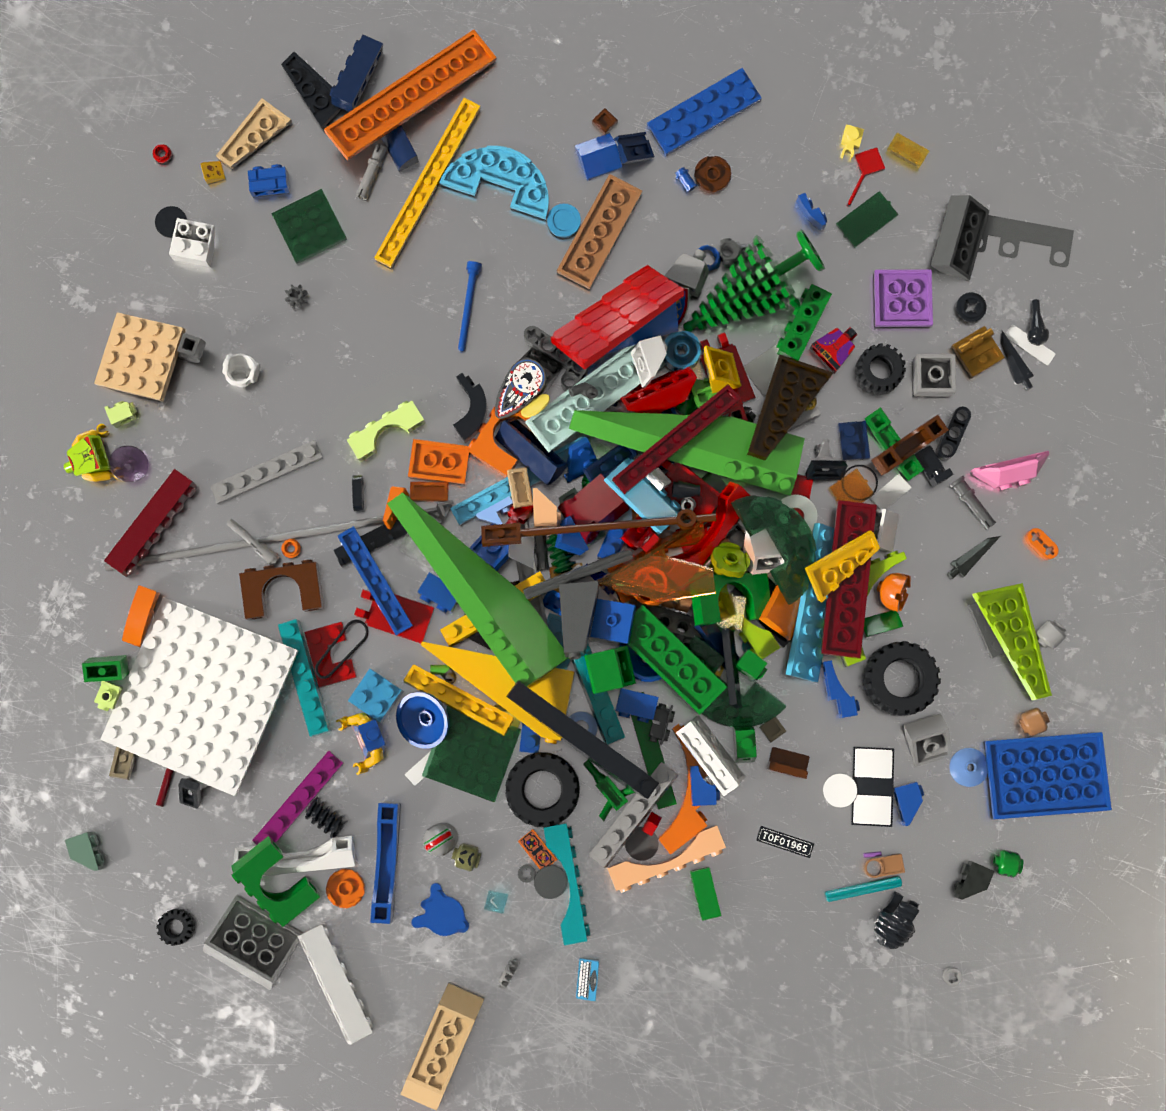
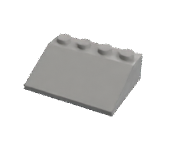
[203,895,303,991]

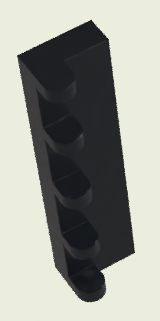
[334,518,408,568]

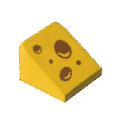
[200,161,226,184]

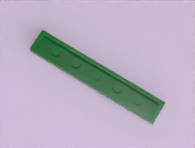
[631,692,677,809]

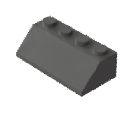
[931,195,990,280]

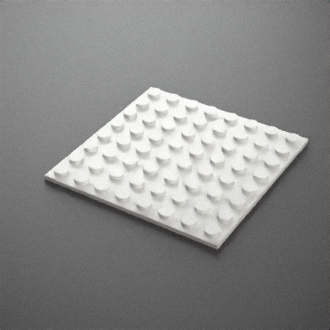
[100,597,298,796]

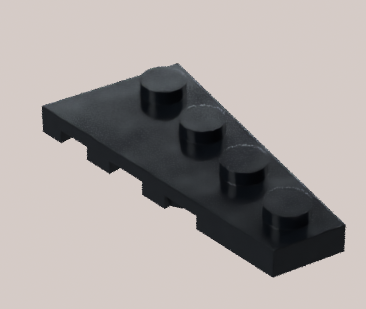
[281,52,342,129]

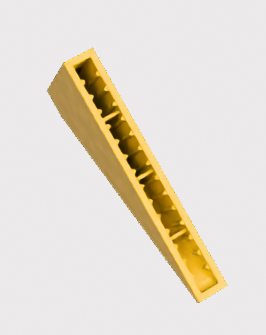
[421,642,575,744]

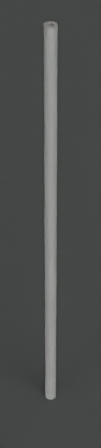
[104,516,384,571]

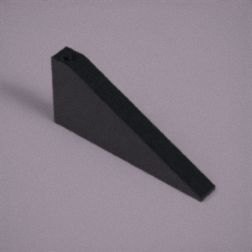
[506,681,659,799]

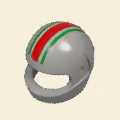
[423,823,458,857]

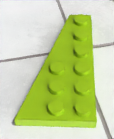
[972,583,1052,700]

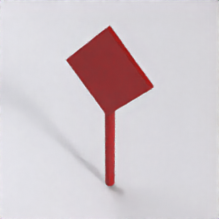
[848,147,885,205]

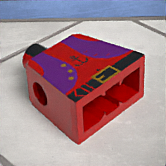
[810,327,857,374]

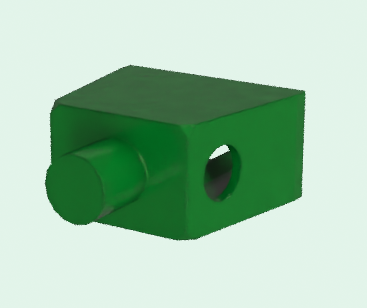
[733,725,757,763]

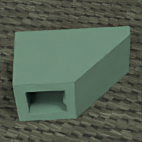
[65,832,104,871]

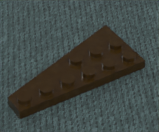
[747,354,833,461]

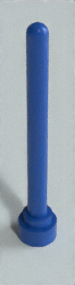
[458,261,482,351]

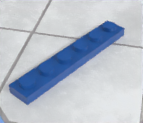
[337,526,413,636]

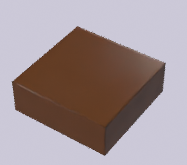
[592,108,618,135]

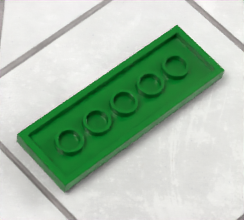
[628,605,727,715]

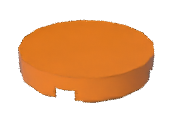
[326,869,365,908]

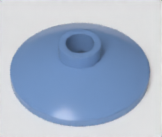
[950,748,988,787]

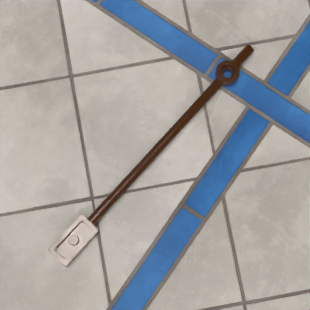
[481,509,716,547]

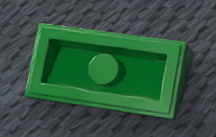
[863,610,904,638]

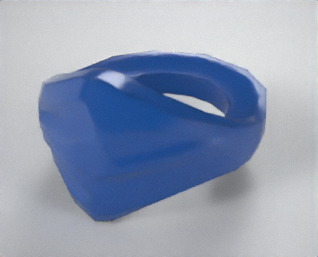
[699,245,721,271]

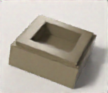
[759,716,786,743]

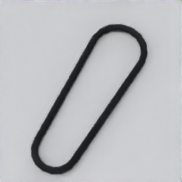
[315,619,369,679]

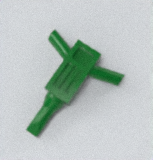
[583,759,635,822]

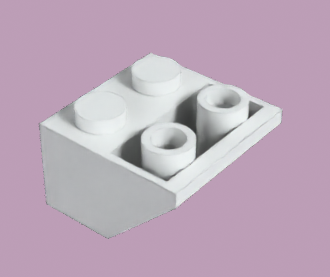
[169,218,215,267]
[743,526,788,575]

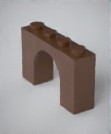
[239,559,324,620]

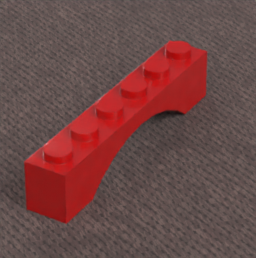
[661,481,754,590]

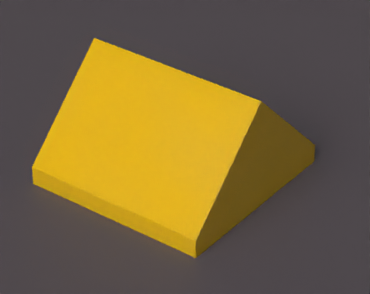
[704,346,741,393]

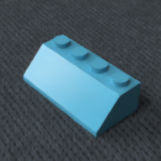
[604,458,681,535]

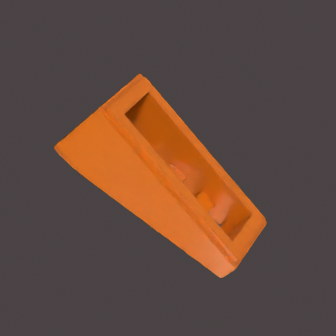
[383,486,409,529]

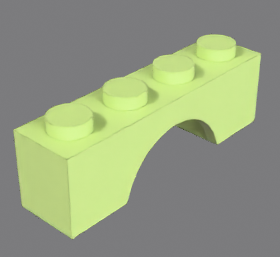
[347,401,425,462]

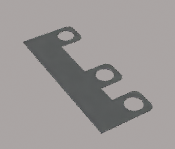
[978,215,1074,267]

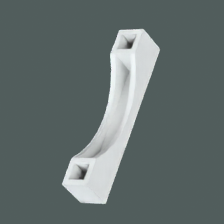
[233,836,356,876]

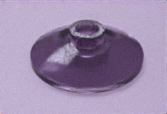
[109,446,148,482]

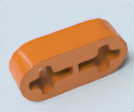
[1025,528,1059,560]

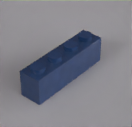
[330,35,383,112]

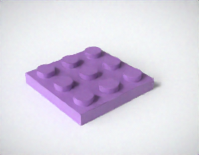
[874,270,933,327]

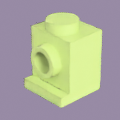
[104,401,137,428]
[94,681,123,711]

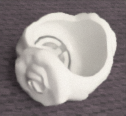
[222,353,261,388]

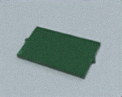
[836,191,899,248]

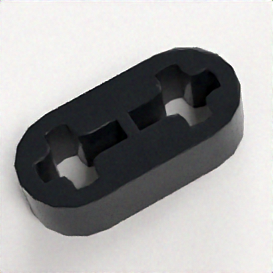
[352,475,364,511]

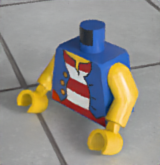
[336,713,386,775]

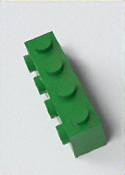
[776,284,832,361]

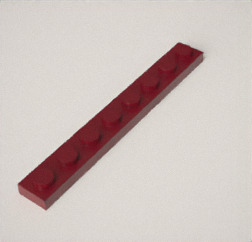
[612,384,741,494]

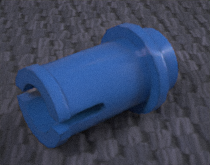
[675,167,697,192]

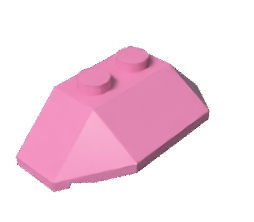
[970,450,1049,490]

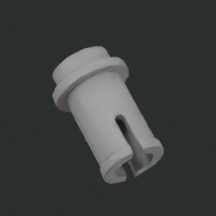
[681,497,696,511]

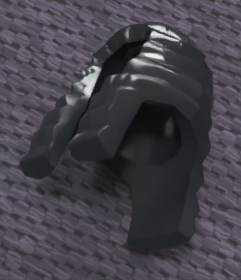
[874,891,920,949]

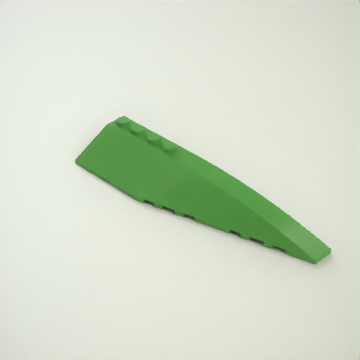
[569,410,805,496]
[387,492,569,687]

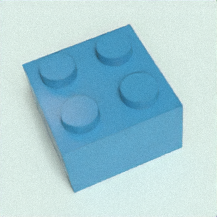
[348,669,404,723]

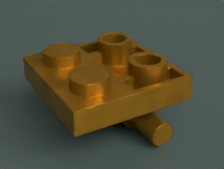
[951,326,1005,378]

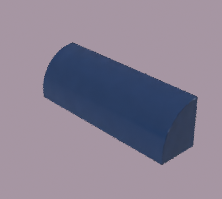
[382,125,419,172]
[495,418,568,485]

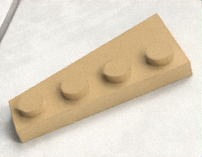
[216,98,292,169]

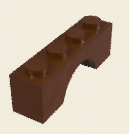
[871,415,949,476]

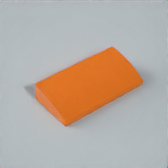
[759,553,808,640]

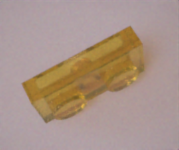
[887,133,929,169]

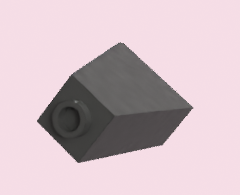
[559,581,599,660]

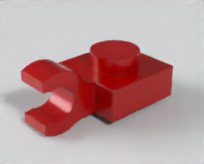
[506,505,533,524]

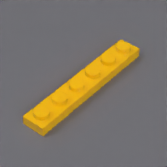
[440,571,546,647]
[403,664,514,736]

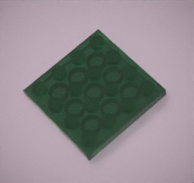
[422,706,521,803]

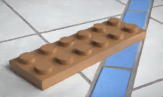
[557,174,643,289]

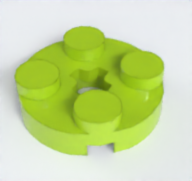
[711,542,750,578]

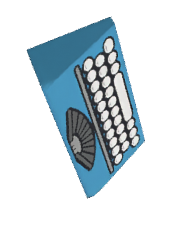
[576,958,599,1001]

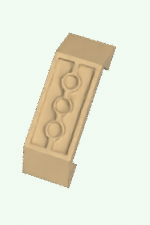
[400,983,484,1111]

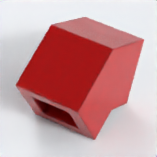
[641,812,662,836]

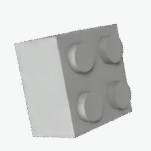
[913,354,956,397]

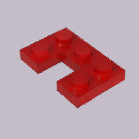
[304,622,357,688]

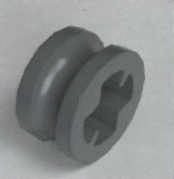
[518,864,535,883]

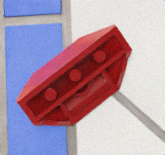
[620,367,697,413]

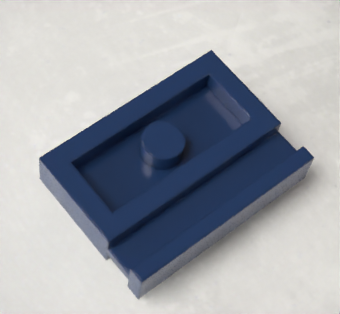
[614,132,655,164]
[838,420,870,461]

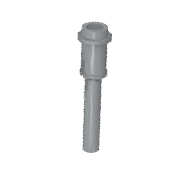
[227,519,280,565]

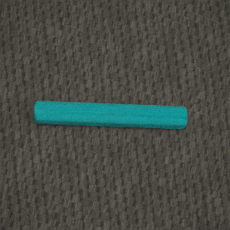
[825,876,902,902]

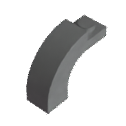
[177,333,206,363]

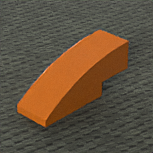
[122,585,160,647]

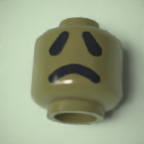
[451,843,482,871]

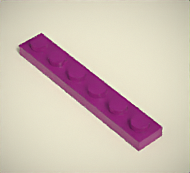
[252,751,344,845]

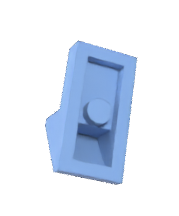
[476,496,513,525]

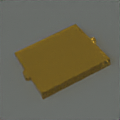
[715,592,747,631]

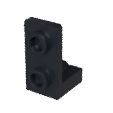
[914,445,954,487]

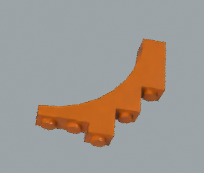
[658,724,709,855]

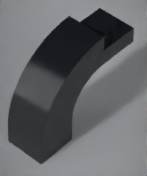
[453,373,487,443]

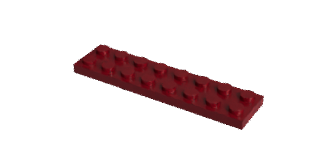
[821,500,877,659]

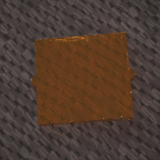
[829,468,874,503]

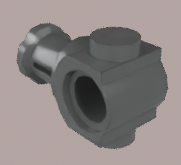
[719,238,757,267]

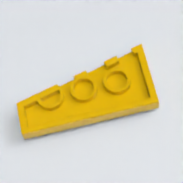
[805,530,880,603]

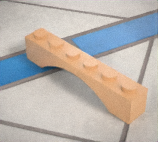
[608,825,726,893]

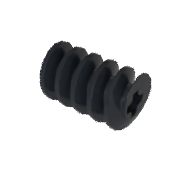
[305,796,348,838]

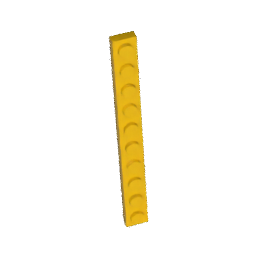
[374,98,481,268]

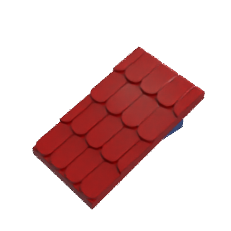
[551,265,684,370]

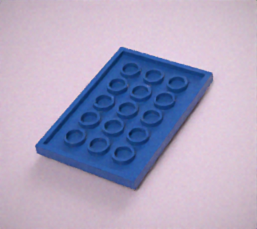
[985,732,1112,820]

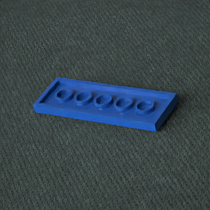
[647,68,762,156]

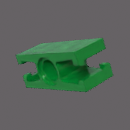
[690,867,721,921]

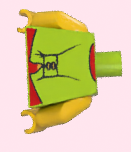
[64,424,124,482]

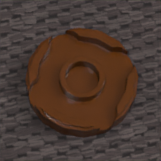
[694,156,731,194]

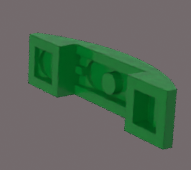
[865,407,924,481]

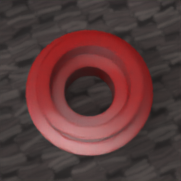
[152,144,172,163]

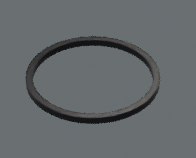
[841,465,878,501]

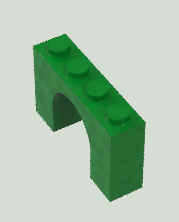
[689,571,770,626]
[231,836,320,927]

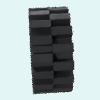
[156,909,195,946]

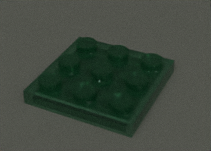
[271,189,347,264]

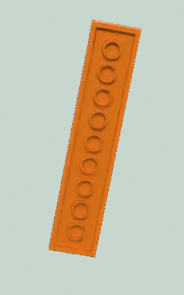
[324,30,497,161]

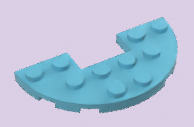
[439,146,549,220]

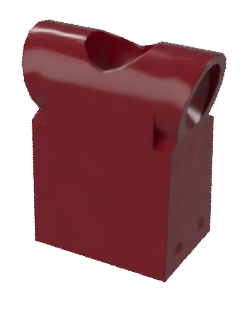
[558,474,629,545]

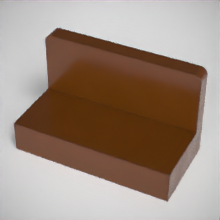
[767,747,810,779]

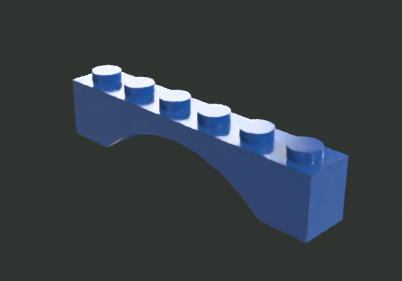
[370,803,400,924]

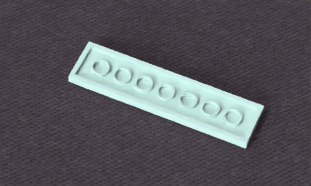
[525,344,666,452]

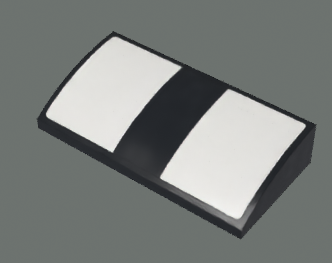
[851,747,894,827]

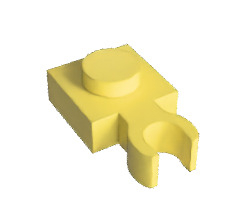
[841,124,864,160]

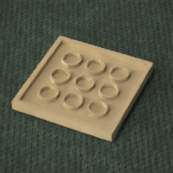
[94,313,186,402]

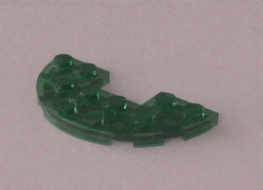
[731,495,817,605]
[688,634,786,727]

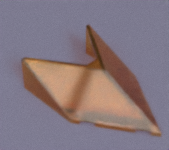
[597,522,716,603]

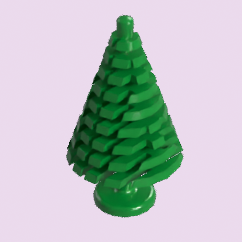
[683,229,825,332]

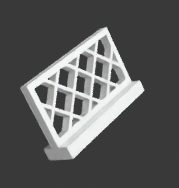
[676,715,746,796]

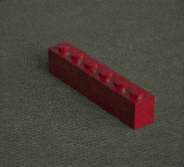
[104,469,197,577]

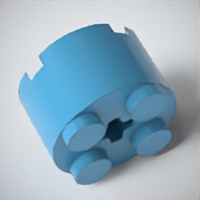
[663,331,701,371]

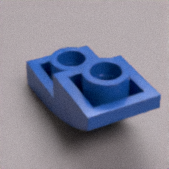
[796,193,827,231]

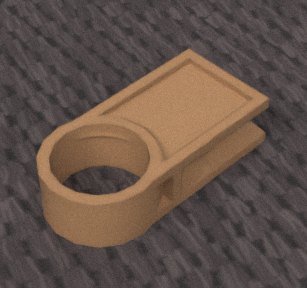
[864,854,905,878]

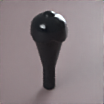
[1027,299,1049,346]

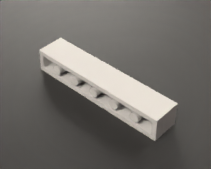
[297,924,373,1044]

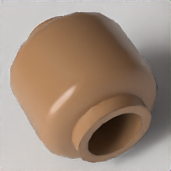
[1019,708,1050,736]

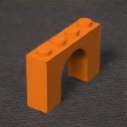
[468,407,530,477]

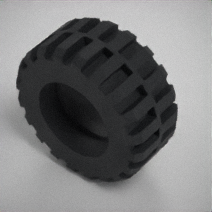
[863,641,941,716]
[505,752,580,827]

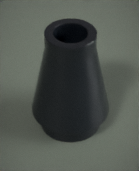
[672,480,701,499]

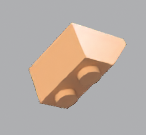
[533,488,561,528]

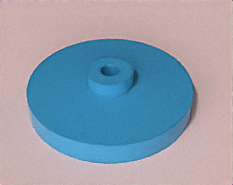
[547,204,581,238]

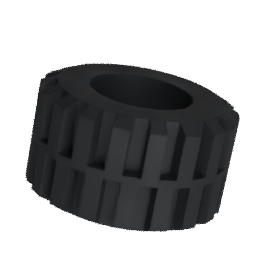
[855,343,906,395]

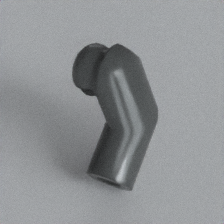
[568,382,598,399]

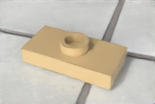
[507,467,533,508]

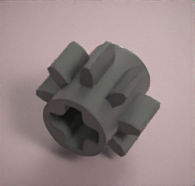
[285,284,308,308]

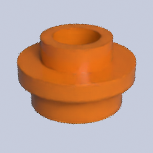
[281,539,301,558]

